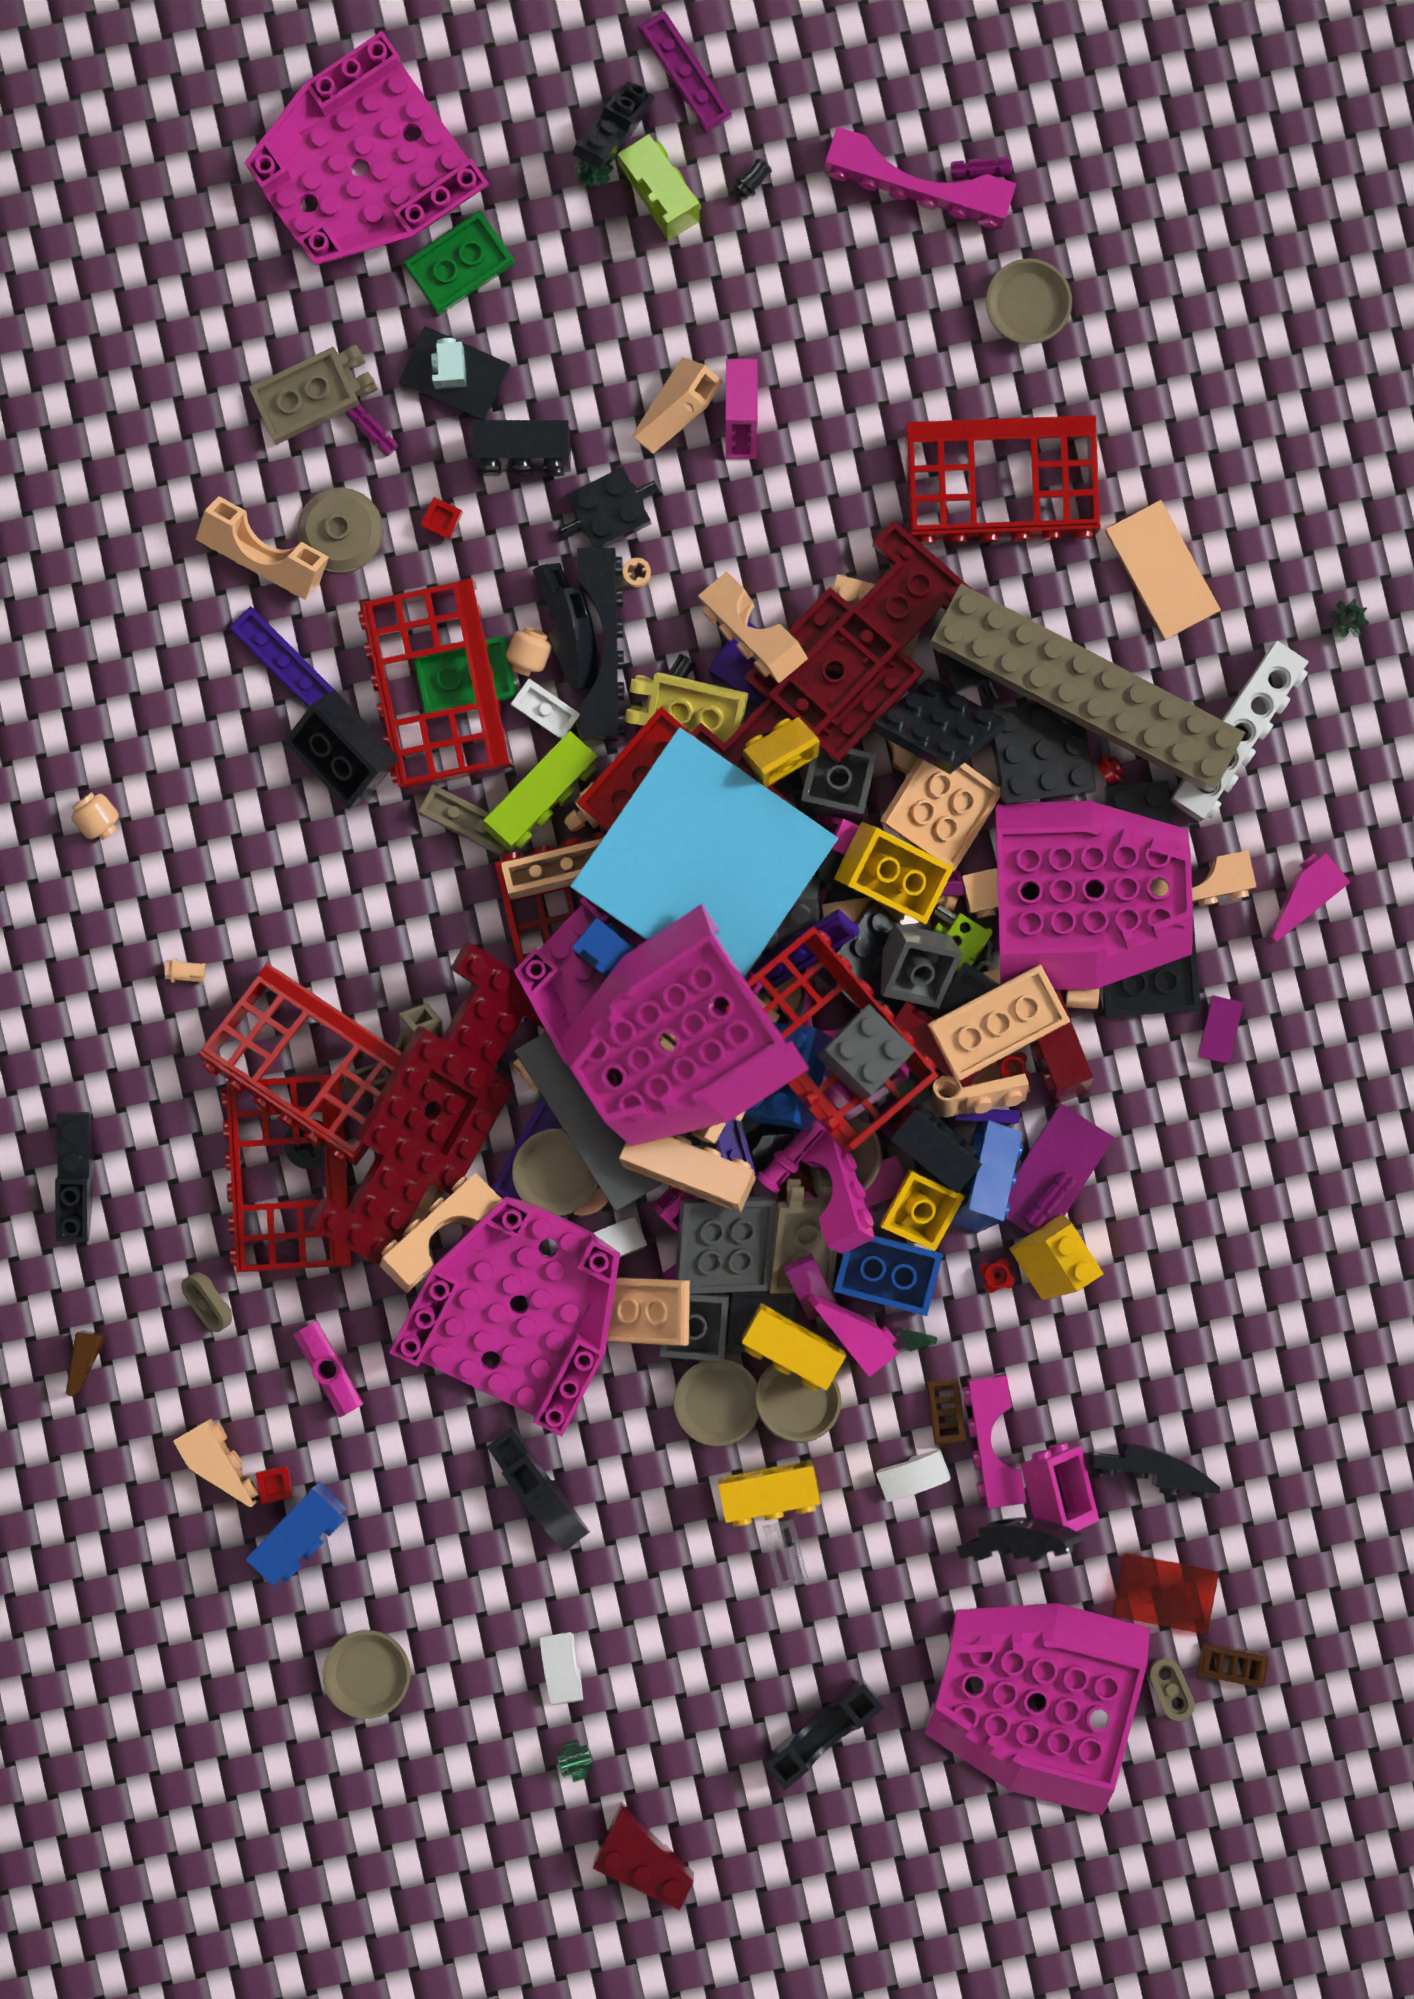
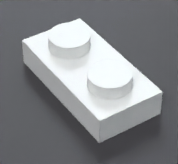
[511,679,580,740]

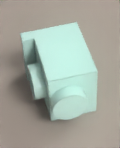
[431,338,467,389]

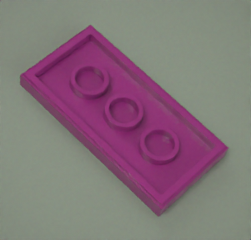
[1006,1103,1114,1234]

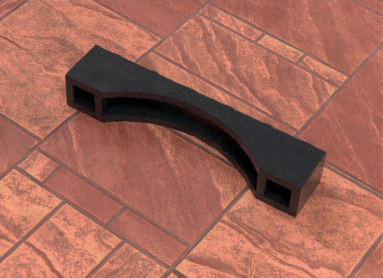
[577,548,625,741]

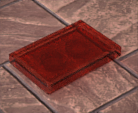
[1112,1552,1219,1635]

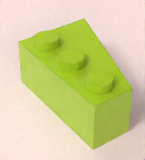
[617,134,702,241]

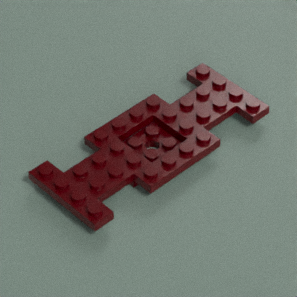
[691,520,972,807]
[307,941,544,1266]

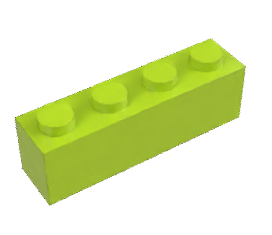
[482,731,598,852]

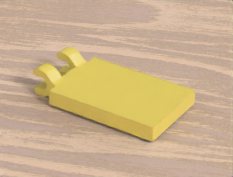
[625,672,749,743]

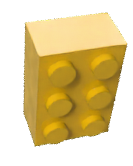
[834,822,954,924]
[742,1303,846,1391]
[718,1460,821,1527]

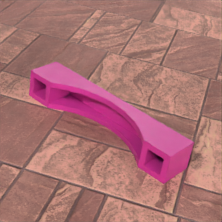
[824,127,1016,229]

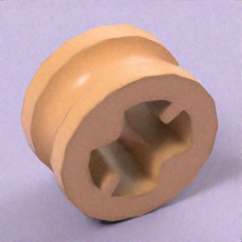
[623,557,651,588]

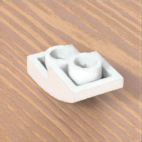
[594,1216,647,1257]
[876,1449,951,1502]
[540,1632,583,1706]

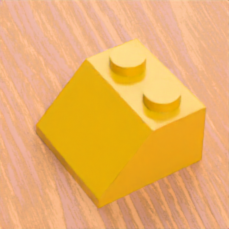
[743,717,820,787]
[880,1170,965,1251]
[1009,1213,1104,1301]

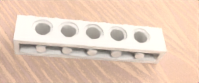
[1170,641,1309,822]

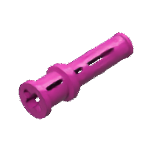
[756,1117,826,1194]

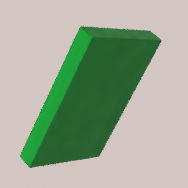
[402,210,516,316]
[413,635,517,714]

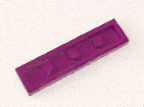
[639,11,732,134]

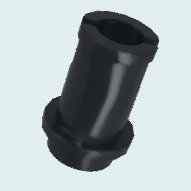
[733,158,772,200]
[667,654,696,679]

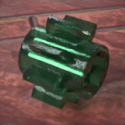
[572,157,614,189]
[1328,599,1369,639]
[557,1739,594,1783]

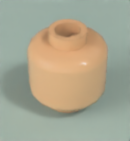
[506,627,552,676]
[71,792,119,840]

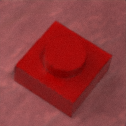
[420,497,463,541]
[255,1465,294,1504]

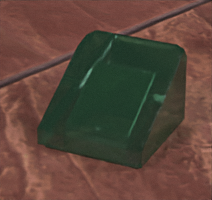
[899,1327,938,1352]

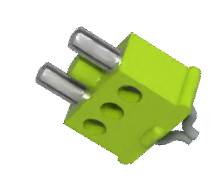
[933,905,994,972]

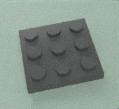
[675,1196,777,1294]

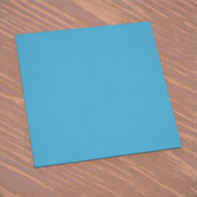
[570,727,838,978]

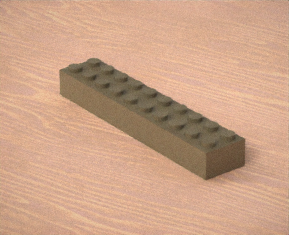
[928,584,1245,793]

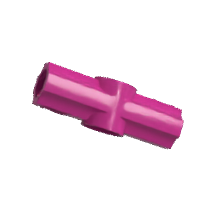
[293,1320,364,1418]

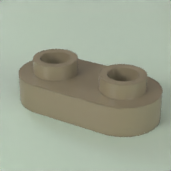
[181,1272,232,1332]
[1148,1657,1195,1721]

